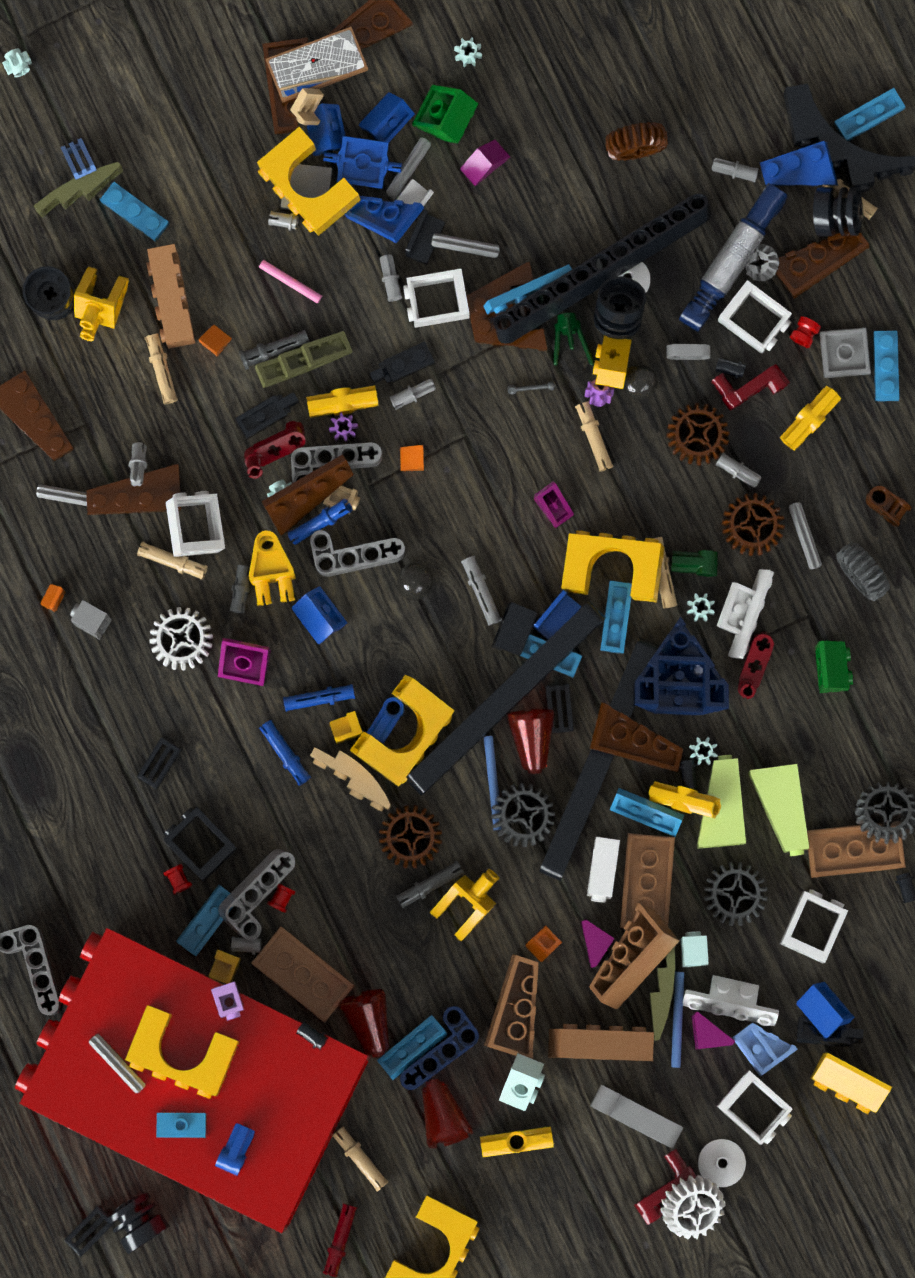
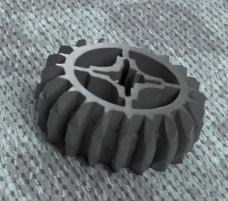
[836,542,890,601]
[855,781,915,845]
[491,783,555,847]
[704,862,768,926]

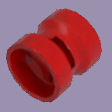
[790,316,821,348]

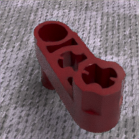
[711,364,790,411]
[244,421,306,479]
[737,631,774,699]
[634,1149,697,1225]

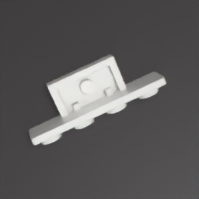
[717,569,774,659]
[683,975,779,1026]

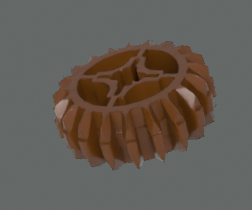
[605,122,668,161]
[666,403,730,466]
[721,493,785,556]
[379,805,442,869]

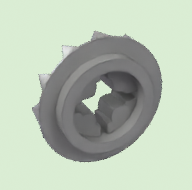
[745,244,779,281]

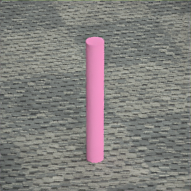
[259,260,322,304]

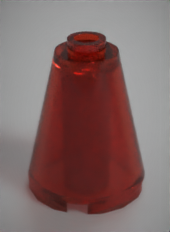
[507,709,554,774]
[339,989,389,1058]
[422,1079,473,1149]

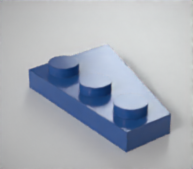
[760,141,838,186]
[345,196,424,243]

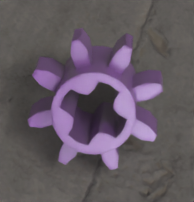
[584,378,614,407]
[329,413,358,443]

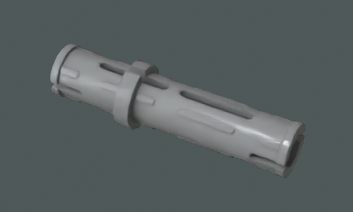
[461,556,502,626]

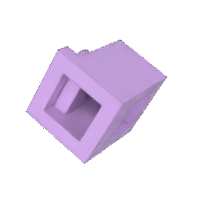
[211,982,245,1021]

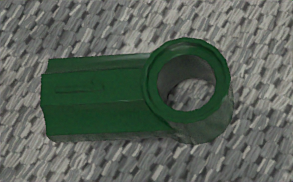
[671,550,718,577]

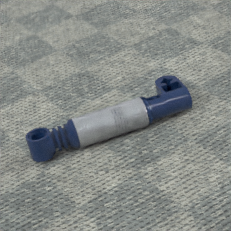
[679,183,788,332]

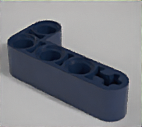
[400,1006,479,1090]

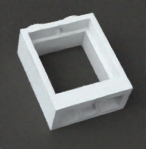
[403,269,469,328]
[718,280,792,354]
[166,491,225,557]
[587,837,620,903]
[780,889,848,963]
[717,1070,792,1145]

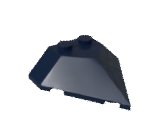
[635,617,729,715]

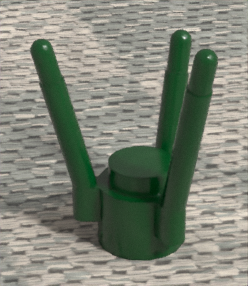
[553,313,594,366]

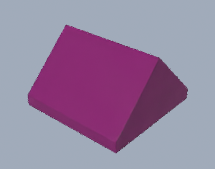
[218,638,271,686]
[692,1012,735,1049]

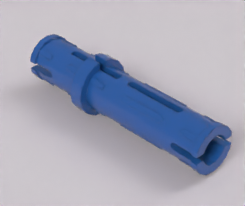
[288,499,352,545]
[283,684,355,712]
[259,720,311,786]

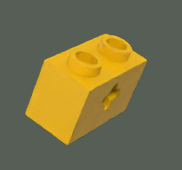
[593,335,631,389]

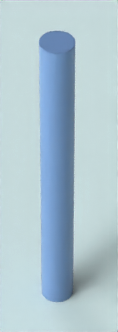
[483,736,502,830]
[671,972,684,1068]

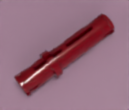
[323,1203,357,1277]

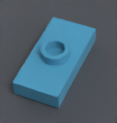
[156,1113,206,1138]

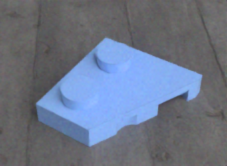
[732,1023,798,1076]

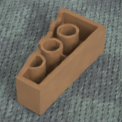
[146,244,196,349]
[589,903,679,1009]
[484,955,538,1059]
[548,1024,654,1061]

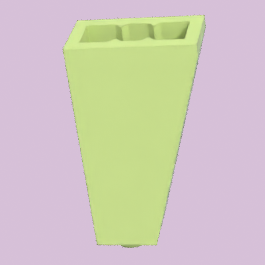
[697,755,746,849]
[749,764,809,856]

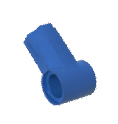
[367,697,405,744]
[215,1123,256,1176]

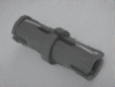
[230,565,250,614]

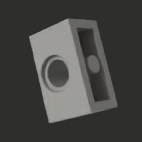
[70,600,112,640]

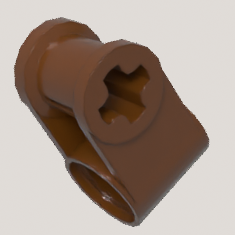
[866,486,912,527]

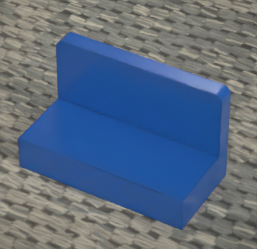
[359,92,415,142]
[307,103,345,156]
[292,586,347,644]
[534,590,582,640]
[796,982,855,1038]

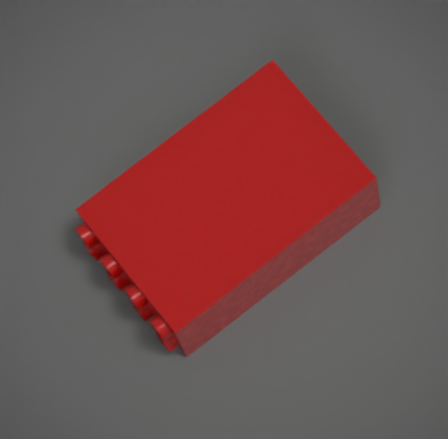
[15,928,371,1233]

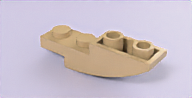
[310,747,391,812]

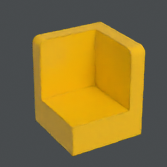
[330,711,362,744]
[209,950,241,984]

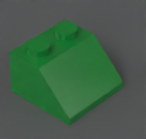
[412,85,478,144]
[815,641,853,693]

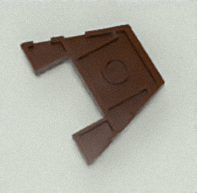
[466,262,547,351]

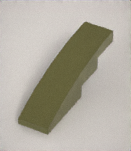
[34,162,123,218]
[255,331,353,388]
[649,946,675,1041]

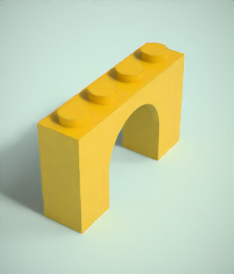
[257,127,361,236]
[561,531,665,603]
[350,675,455,786]
[125,1005,240,1099]
[385,1195,480,1278]

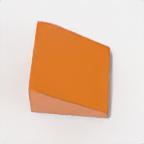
[199,325,232,357]
[400,445,424,471]
[41,584,66,612]
[526,926,562,962]

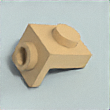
[290,88,324,126]
[323,485,360,515]

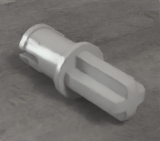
[712,158,759,183]
[380,254,402,302]
[390,379,436,410]
[129,442,147,486]
[716,453,761,488]

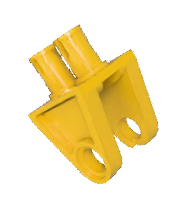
[74,267,129,341]
[249,530,296,606]
[430,869,500,941]

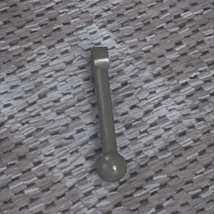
[507,381,556,395]

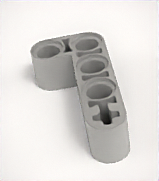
[291,442,382,483]
[310,530,405,577]
[218,849,295,940]
[0,925,62,1016]
[590,1085,683,1149]

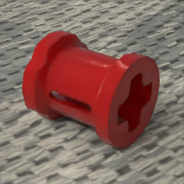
[163,864,192,895]
[267,884,296,913]

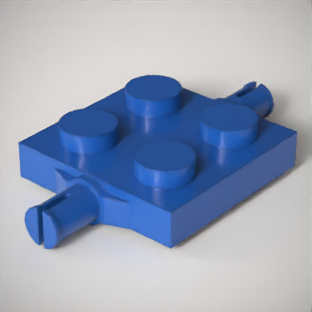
[323,136,402,189]

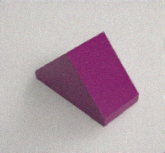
[460,140,510,186]
[534,481,574,528]
[581,920,615,968]

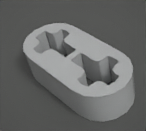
[666,344,711,360]

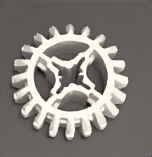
[149,607,213,671]
[660,1175,726,1239]

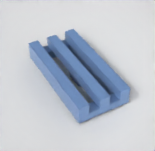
[60,138,96,179]

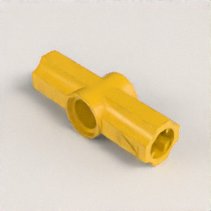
[306,385,379,418]
[780,386,841,451]
[649,781,721,818]
[480,1126,554,1157]

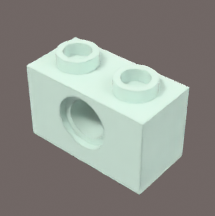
[680,931,709,967]
[499,1053,545,1111]

